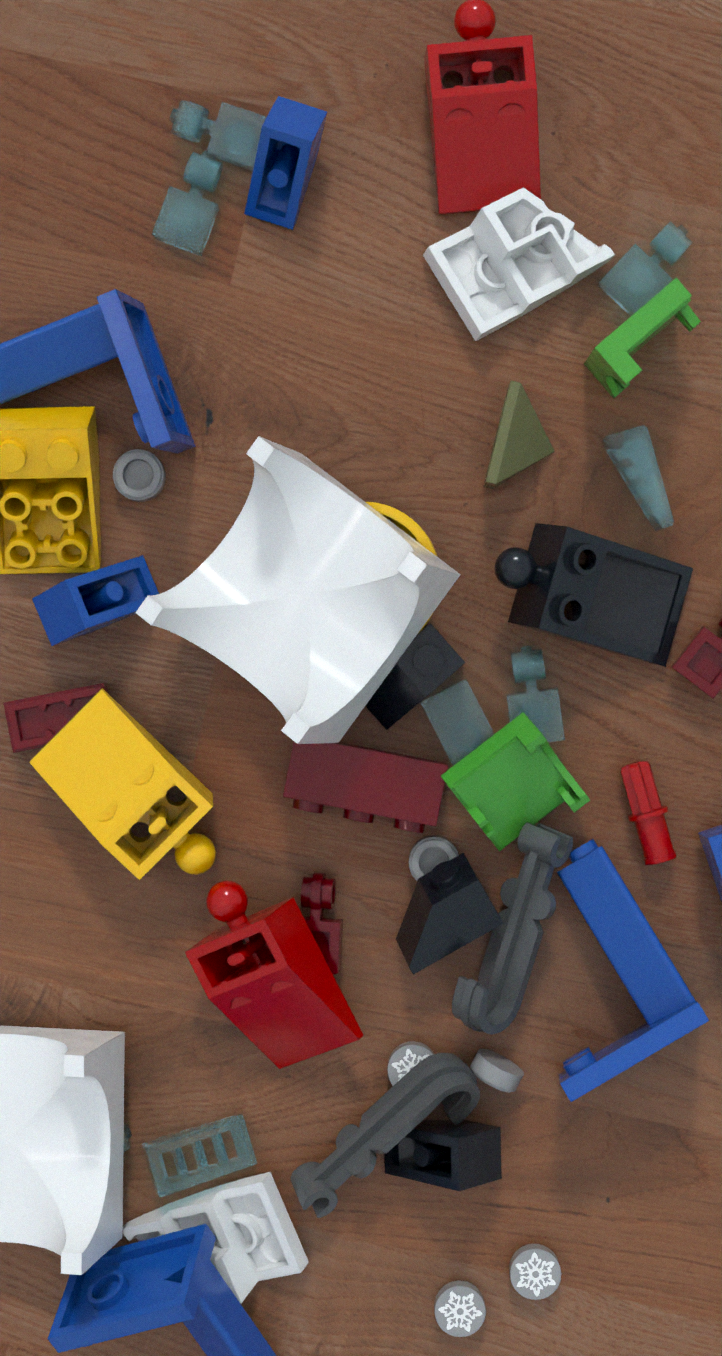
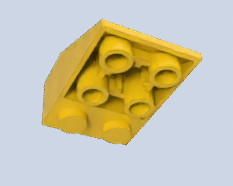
[0,406,101,574]

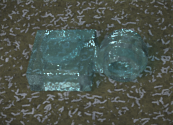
[169,101,266,171]
[152,151,223,256]
[598,221,693,316]
[506,645,565,742]

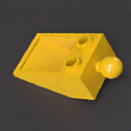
[29,688,216,880]

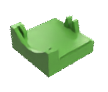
[584,277,701,399]
[441,712,590,851]

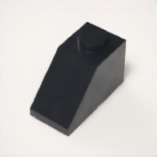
[366,623,465,730]
[396,853,504,975]
[384,1120,502,1191]

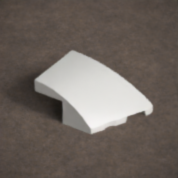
[423,187,615,341]
[123,1172,309,1304]

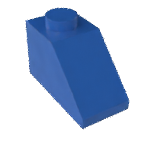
[244,96,327,230]
[32,555,159,646]

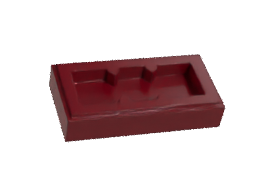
[3,683,108,753]

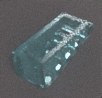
[602,425,674,532]
[141,1114,257,1198]

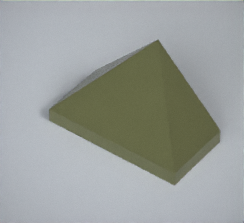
[483,380,555,489]

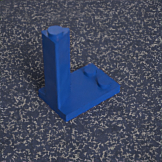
[0,289,196,454]
[557,839,709,1102]
[48,1224,277,1356]

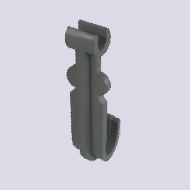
[452,822,573,1035]
[290,1053,480,1218]

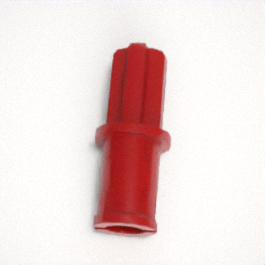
[620,761,677,865]

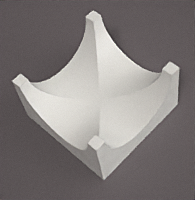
[136,436,461,744]
[0,1026,125,1275]

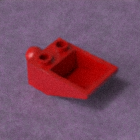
[424,0,541,215]
[185,880,364,1069]

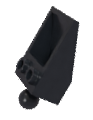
[494,523,693,667]

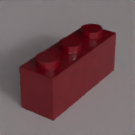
[283,741,448,833]

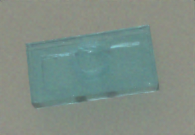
[420,679,494,766]

